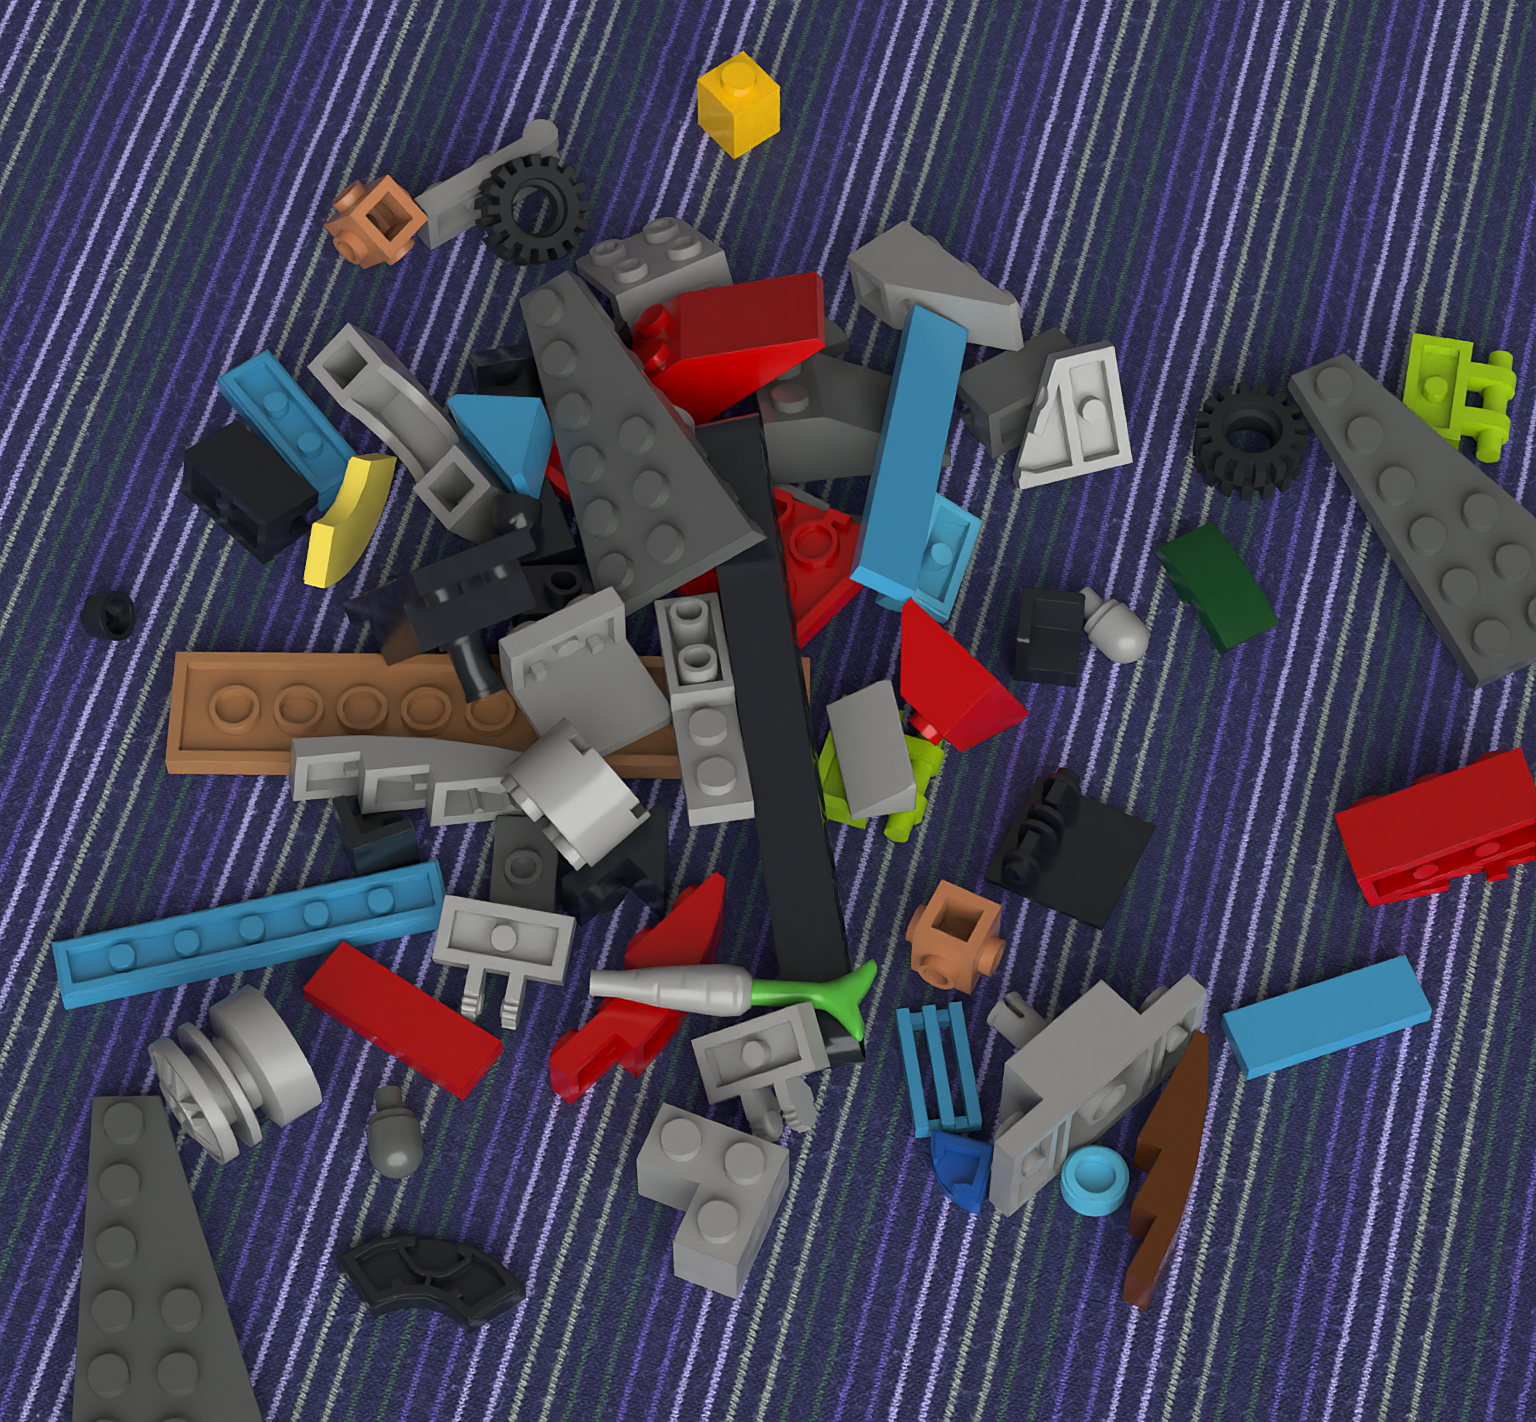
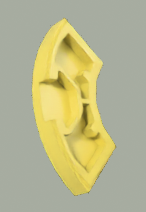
[303,453,397,588]

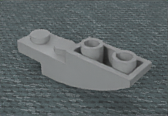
[654,592,755,827]

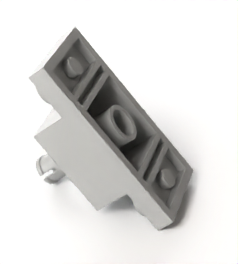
[987,974,1207,1218]

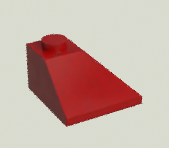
[900,598,1029,752]

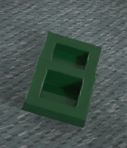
[1155,522,1280,655]

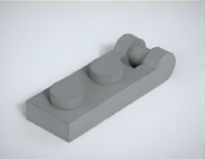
[414,119,560,250]

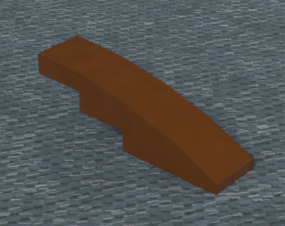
[1122,1030,1209,1312]

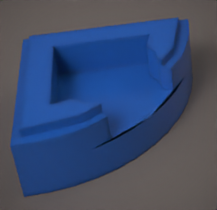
[930,1129,994,1215]

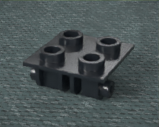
[984,767,1156,931]

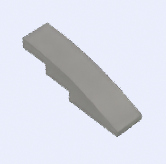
[289,735,545,827]

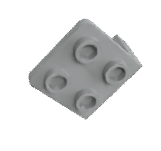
[576,217,733,337]
[498,586,671,757]

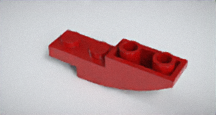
[549,872,726,1105]

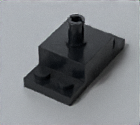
[342,526,537,704]

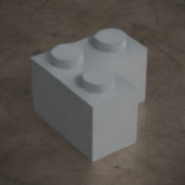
[636,1102,789,1299]

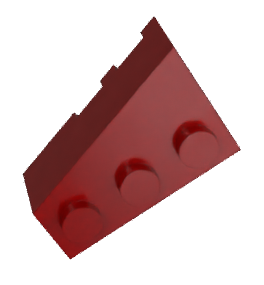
[1334,747,1536,907]

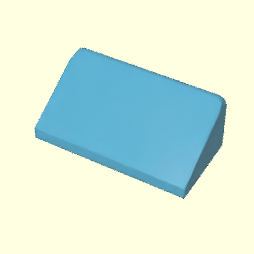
[875,492,982,623]

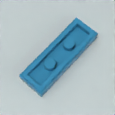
[217,349,358,512]
[1221,955,1432,1080]

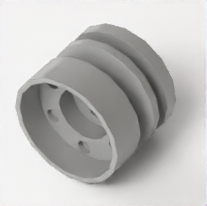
[148,984,323,1166]

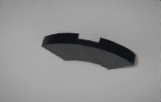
[336,1235,527,1334]

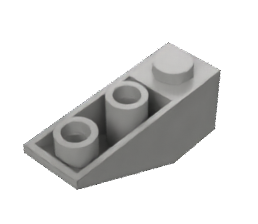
[847,221,1024,352]

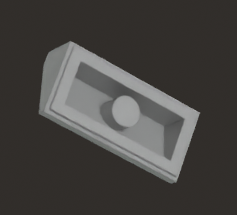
[826,679,916,820]

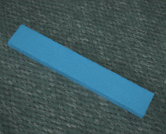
[849,304,969,604]
[52,859,446,1010]

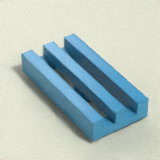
[895,1001,982,1138]

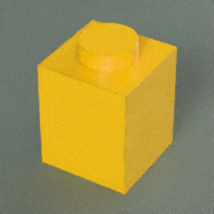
[697,51,780,160]

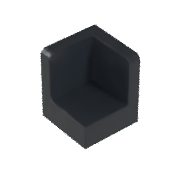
[1013,587,1086,687]
[332,795,420,877]

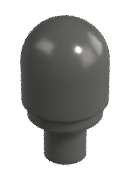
[366,1086,424,1179]

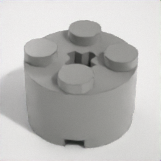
[500,717,651,871]

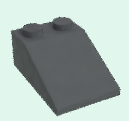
[751,352,951,485]

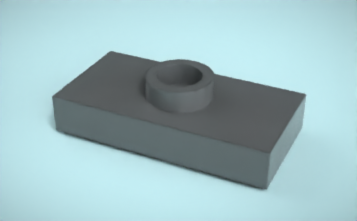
[489,816,560,914]

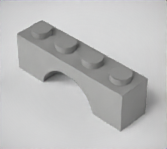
[307,322,509,545]

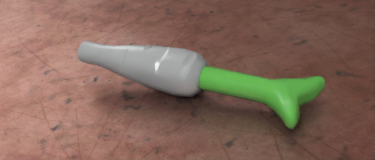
[590,959,877,1042]

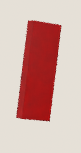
[303,941,503,1100]

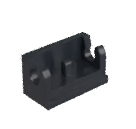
[182,420,319,565]

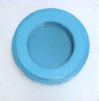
[1060,1145,1129,1217]

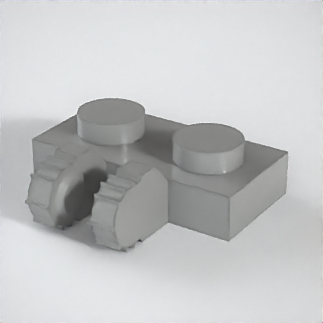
[432,894,577,1030]
[691,1001,830,1142]

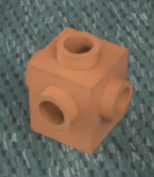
[324,175,429,269]
[905,880,1006,995]

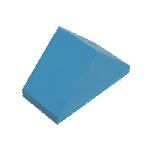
[446,394,554,500]

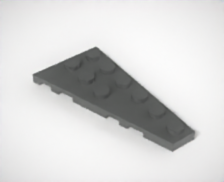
[519,270,768,617]
[1287,353,1536,690]
[72,1095,263,1422]

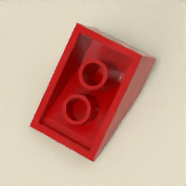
[632,271,826,425]

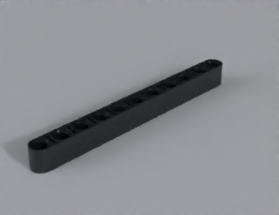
[695,412,866,1072]

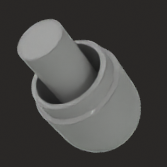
[1079,586,1149,664]

